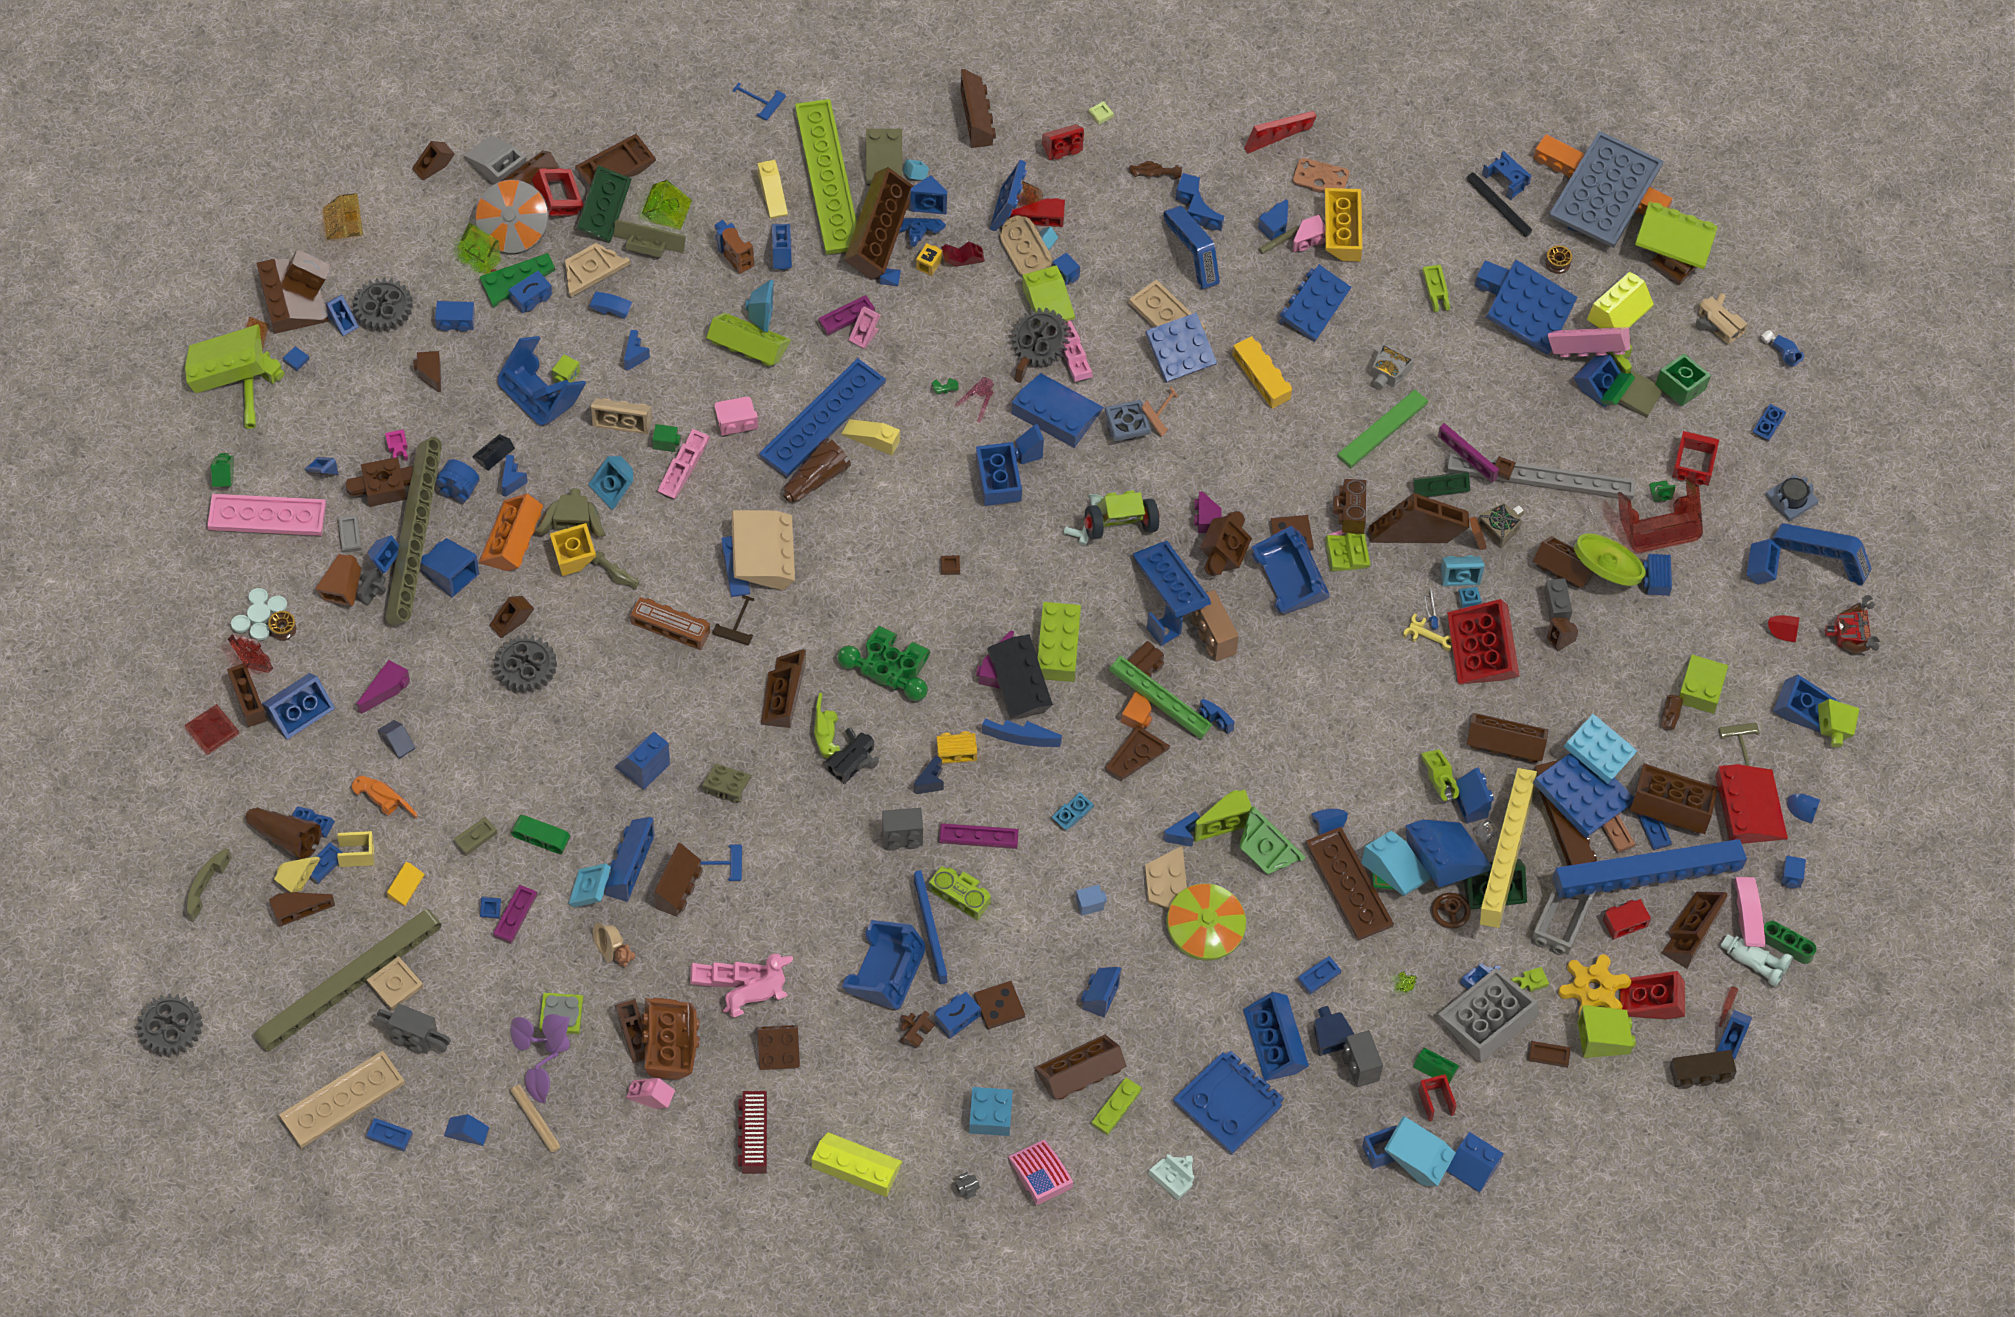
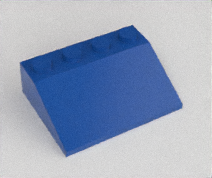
[1011,373,1104,448]
[1405,819,1492,888]

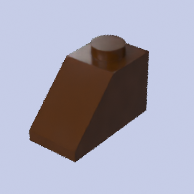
[412,141,455,180]
[413,351,441,392]
[489,596,534,638]
[1546,618,1578,651]

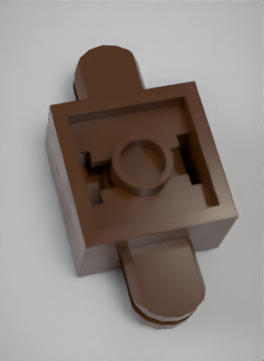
[346,457,414,507]
[1200,511,1252,576]

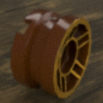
[1545,245,1572,274]
[268,611,297,641]

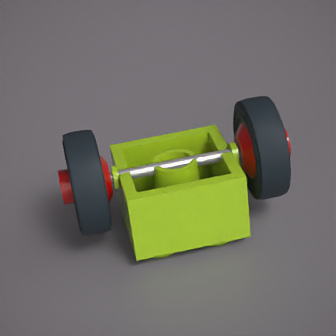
[1084,490,1160,540]

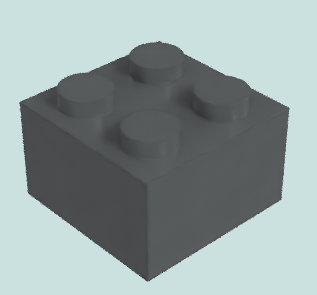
[882,807,923,850]
[1342,1030,1383,1088]

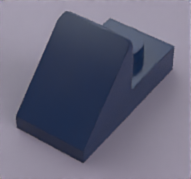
[913,755,944,794]

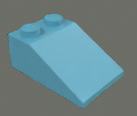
[1361,830,1431,896]
[1384,1116,1456,1186]

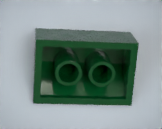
[1463,859,1527,910]

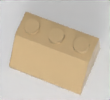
[591,398,652,434]

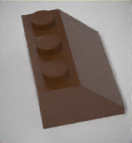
[1533,536,1594,588]
[654,843,703,917]

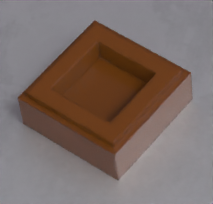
[1495,456,1516,480]
[941,555,960,575]

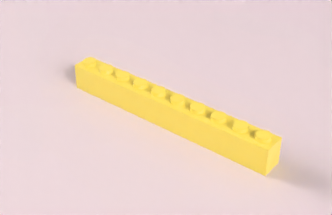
[1480,768,1537,928]

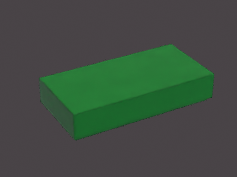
[1600,373,1635,405]

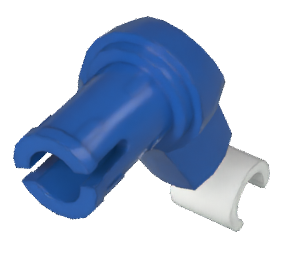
[1761,330,1804,366]

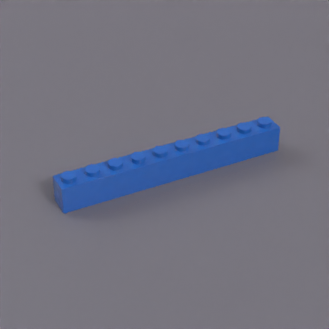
[1552,839,1747,898]

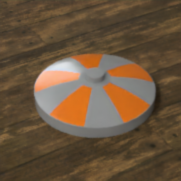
[476,180,549,253]

